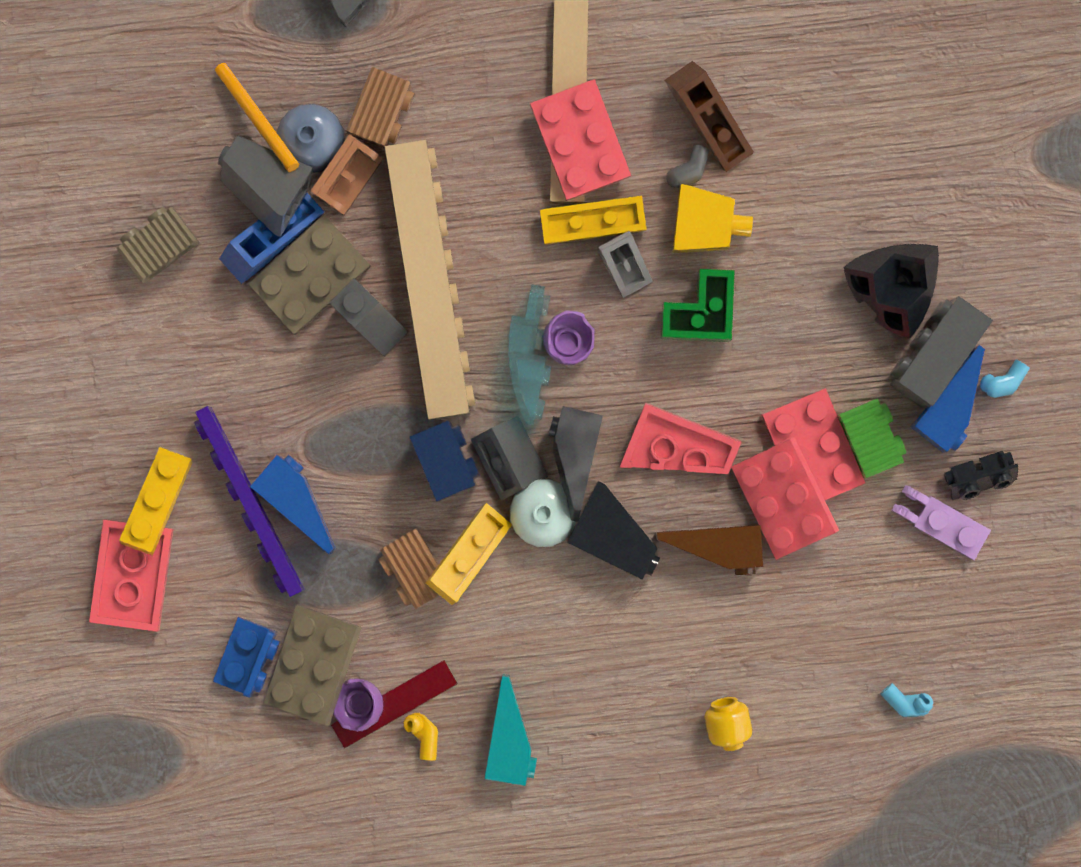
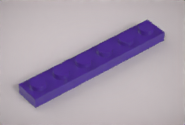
[194,406,305,597]

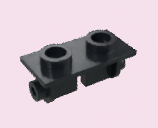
[944,451,1018,501]

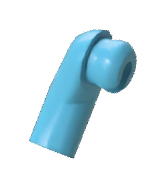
[980,360,1030,398]
[880,683,933,717]

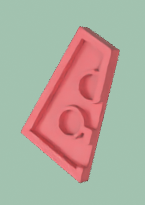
[620,402,741,474]

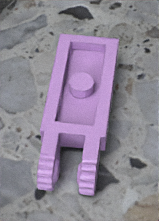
[891,485,991,560]

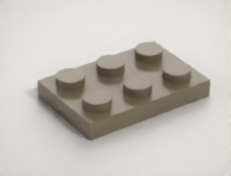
[248,215,371,335]
[264,605,362,726]

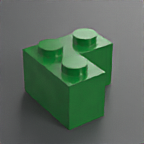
[661,269,735,342]

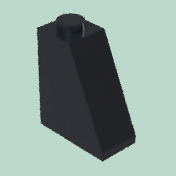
[567,481,660,580]

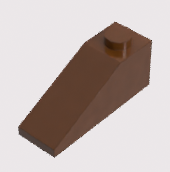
[664,61,754,172]
[655,525,764,575]

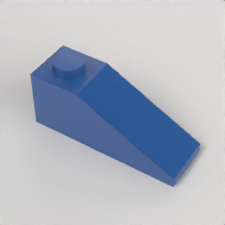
[219,193,325,284]
[910,345,985,453]
[250,454,336,554]

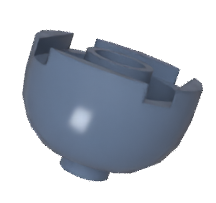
[276,104,345,173]

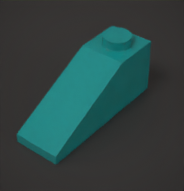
[485,674,537,786]

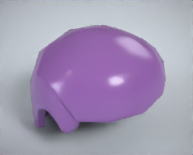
[543,310,595,365]
[333,679,383,731]

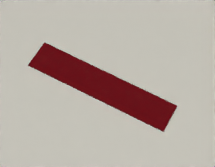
[331,660,458,749]

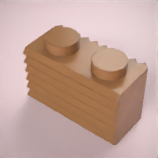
[346,67,415,149]
[378,528,439,609]

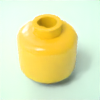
[704,697,753,751]

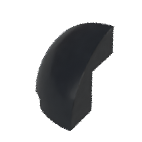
[844,244,939,339]

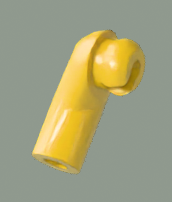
[403,713,438,761]

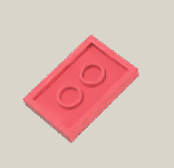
[530,79,631,201]
[761,388,865,500]
[731,437,839,560]
[89,520,174,632]

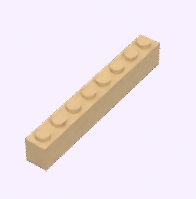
[385,140,475,420]

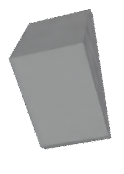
[598,231,653,298]

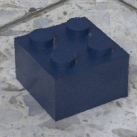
[410,421,480,502]

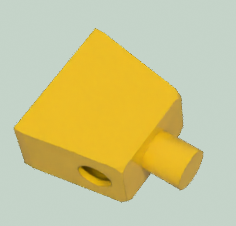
[672,184,753,253]

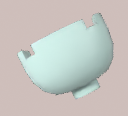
[510,479,576,547]

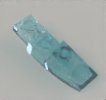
[509,284,552,426]

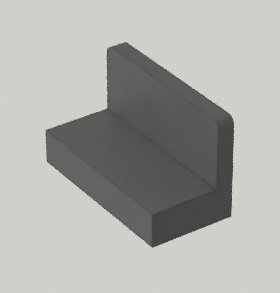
[471,416,548,500]

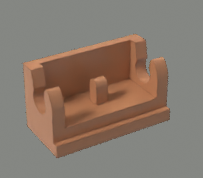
[311,134,383,216]

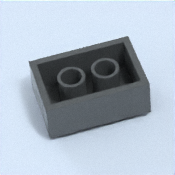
[890,296,993,408]

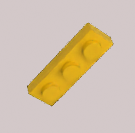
[540,196,647,245]
[119,447,193,556]
[425,503,512,605]

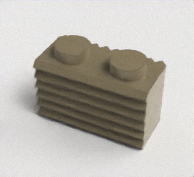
[116,207,200,283]

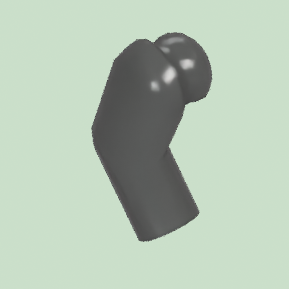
[666,145,709,188]

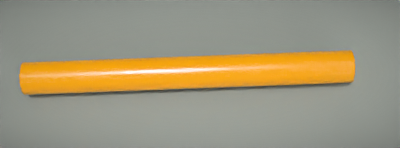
[215,63,299,172]

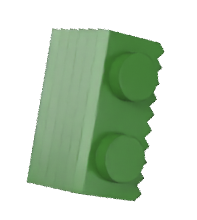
[837,398,906,478]

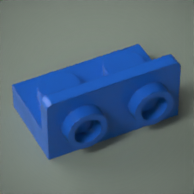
[213,617,280,698]

